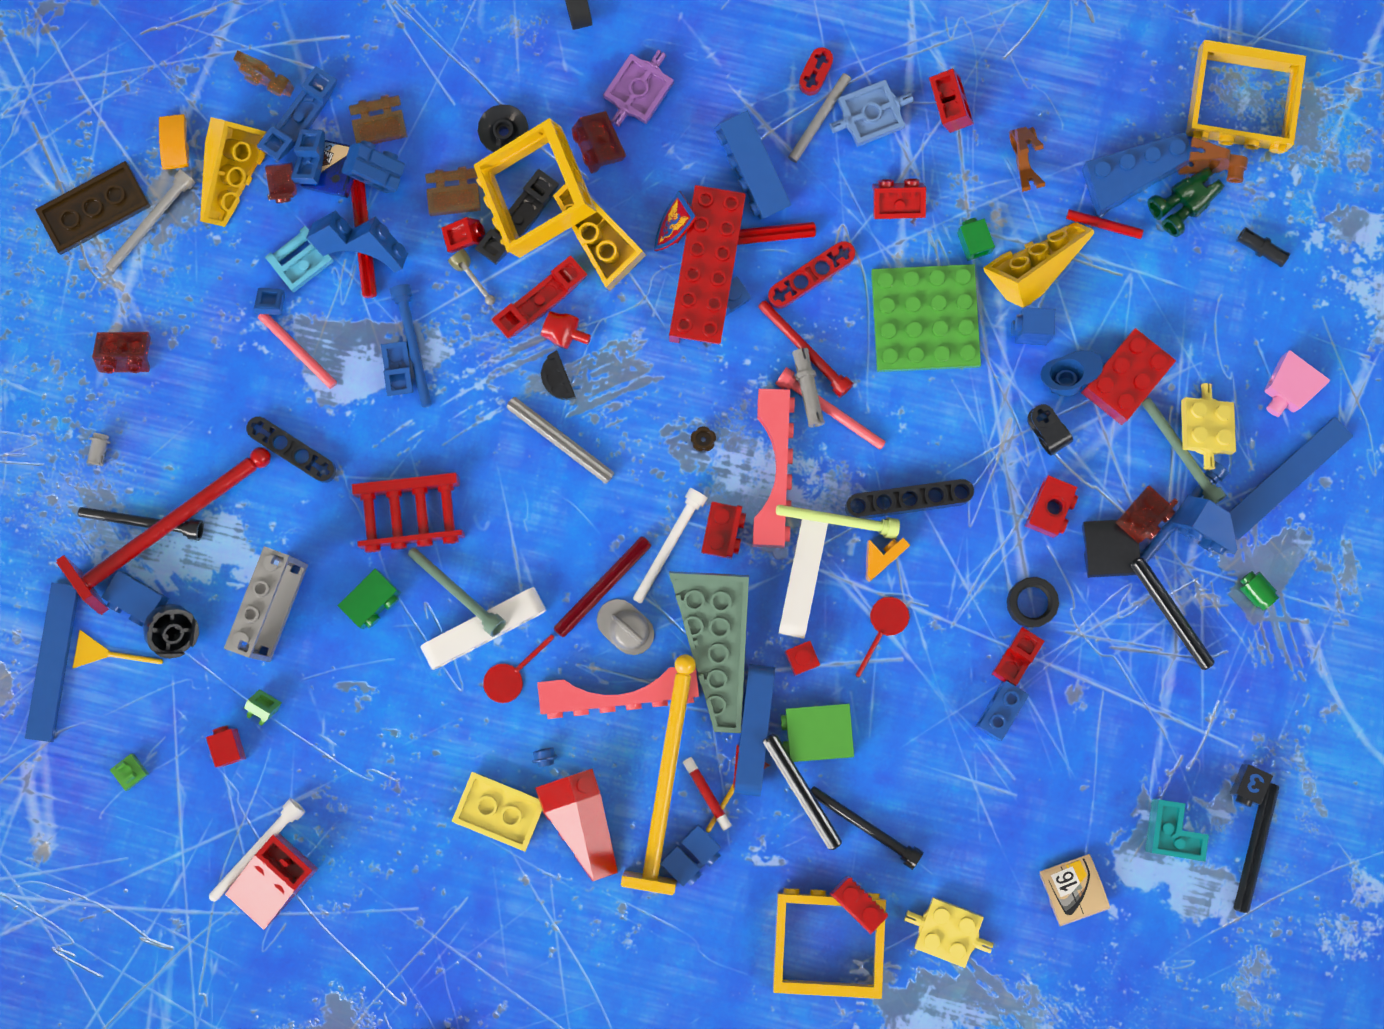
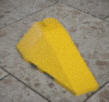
[200,117,266,227]
[983,222,1094,308]

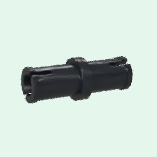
[1236,227,1290,267]

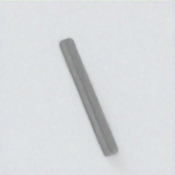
[506,397,614,483]

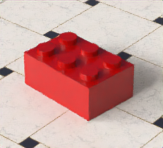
[1081,328,1176,425]

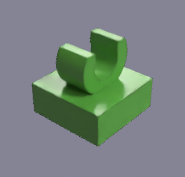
[244,689,282,726]
[110,754,149,791]

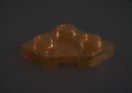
[233,50,294,97]

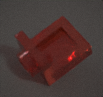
[265,162,297,203]

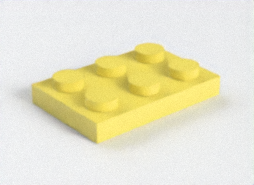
[451,772,542,852]

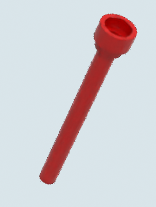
[758,300,854,398]

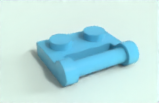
[265,226,334,293]

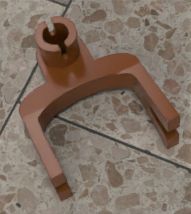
[1009,126,1045,192]
[1178,137,1248,183]

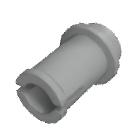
[86,433,111,466]

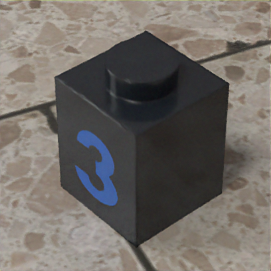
[1230,764,1273,807]

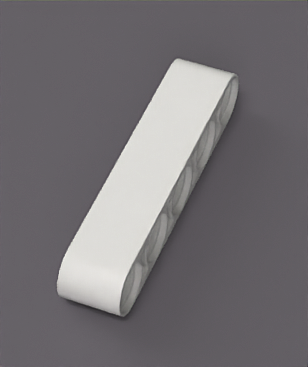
[779,508,828,639]
[420,587,546,670]

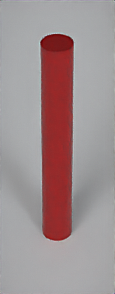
[1066,209,1144,239]

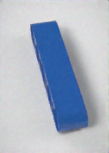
[734,664,775,796]

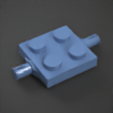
[829,80,914,147]

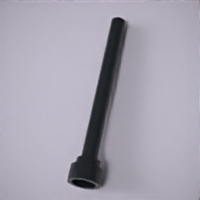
[78,507,204,541]
[811,786,924,870]

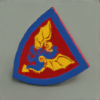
[654,191,697,251]

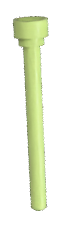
[776,505,900,539]

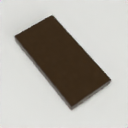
[35,161,151,255]

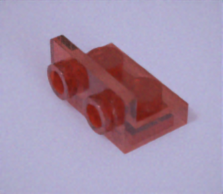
[572,111,626,173]
[92,332,151,373]
[1115,485,1179,544]

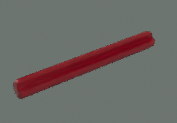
[554,536,651,637]

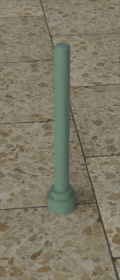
[1142,397,1227,504]
[408,548,506,637]

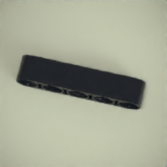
[845,479,974,519]

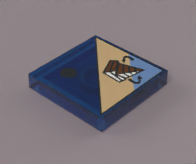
[300,140,354,198]

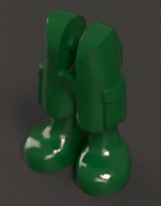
[1147,167,1225,237]

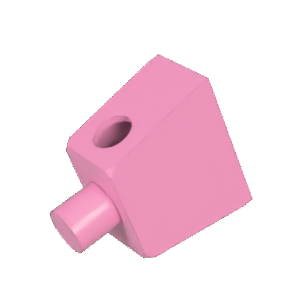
[1264,350,1330,417]

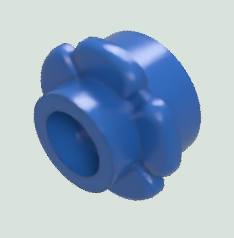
[532,747,558,767]

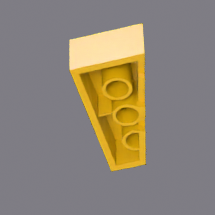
[553,183,647,291]

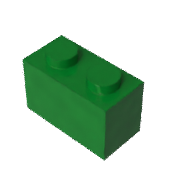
[337,568,401,629]

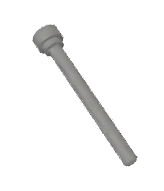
[106,169,197,272]

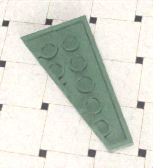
[669,571,749,733]

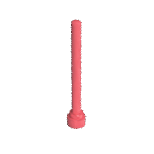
[775,367,886,450]

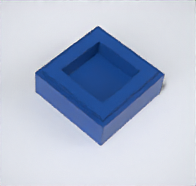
[254,288,285,315]

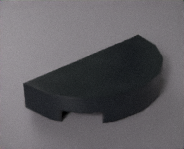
[541,350,576,400]

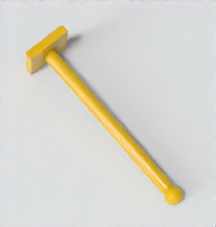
[621,654,696,895]

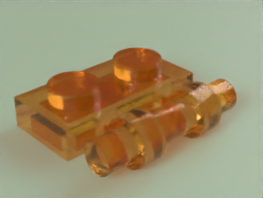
[349,95,408,144]
[425,166,481,216]

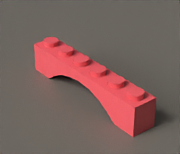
[753,389,795,548]
[537,667,699,719]

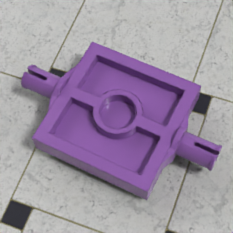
[603,50,674,127]

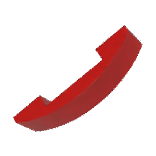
[491,255,587,339]

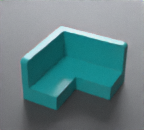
[1145,799,1209,861]

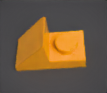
[866,538,910,582]

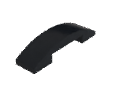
[475,169,559,265]

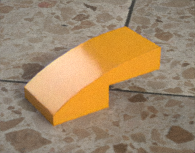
[159,114,189,170]

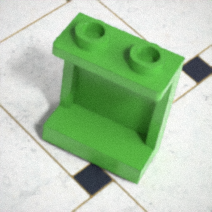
[781,704,854,762]

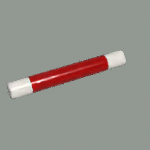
[683,757,732,831]

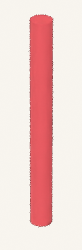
[258,314,337,389]

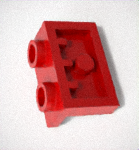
[872,179,926,219]
[701,502,746,559]

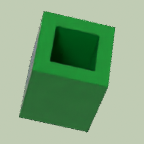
[957,218,995,261]

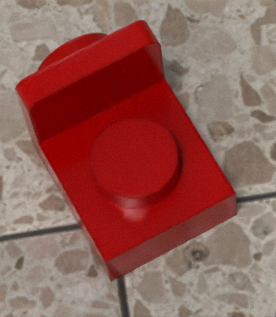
[441,217,485,253]

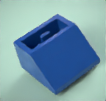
[1171,495,1238,555]

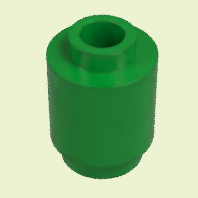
[1239,571,1279,611]

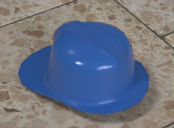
[1041,350,1103,397]

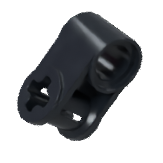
[1027,404,1073,456]

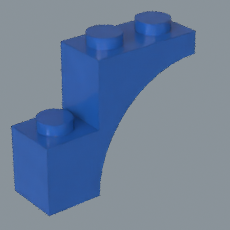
[306,210,408,273]

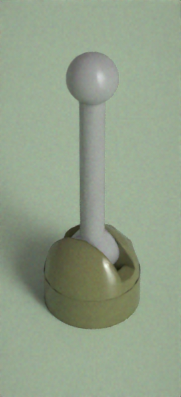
[448,249,495,305]

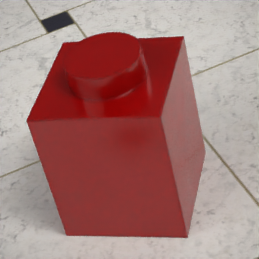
[785,641,820,676]
[206,725,246,768]

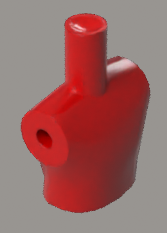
[541,311,591,349]

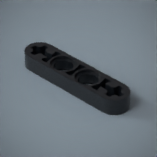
[246,417,336,483]

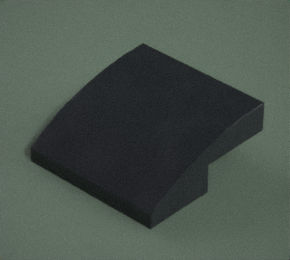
[1082,519,1140,578]

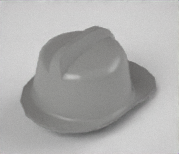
[597,599,654,655]

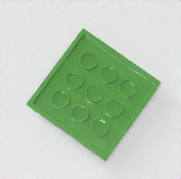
[871,264,981,372]

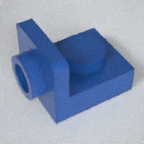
[725,276,751,316]

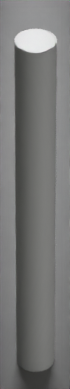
[788,73,851,163]

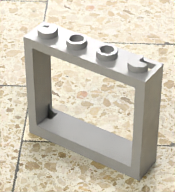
[224,546,308,662]

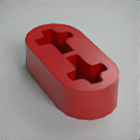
[799,47,833,96]

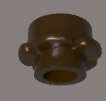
[691,426,716,452]

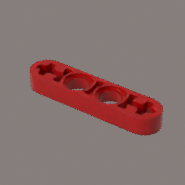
[768,241,855,309]

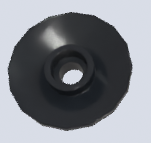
[478,104,529,152]

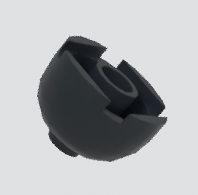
[143,604,199,659]

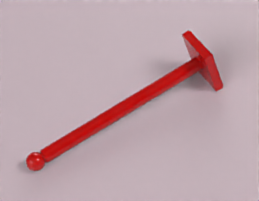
[56,447,271,615]

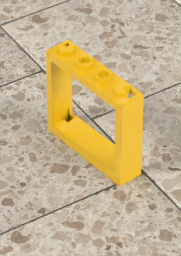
[1186,40,1306,154]
[474,118,597,258]
[773,888,886,999]

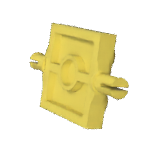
[1181,383,1236,470]
[904,897,994,968]

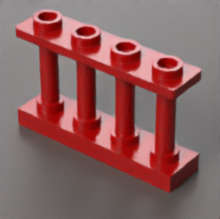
[352,473,465,553]

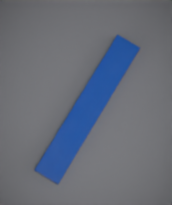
[1229,417,1353,540]
[25,582,79,742]

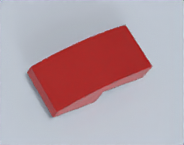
[992,627,1044,686]

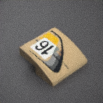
[1040,854,1110,926]

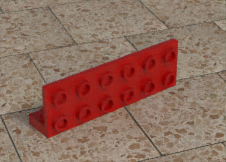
[669,185,746,345]

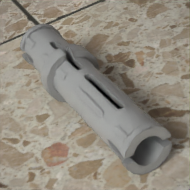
[792,348,825,428]

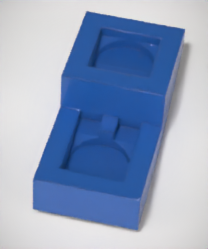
[291,129,325,184]
[381,341,413,396]

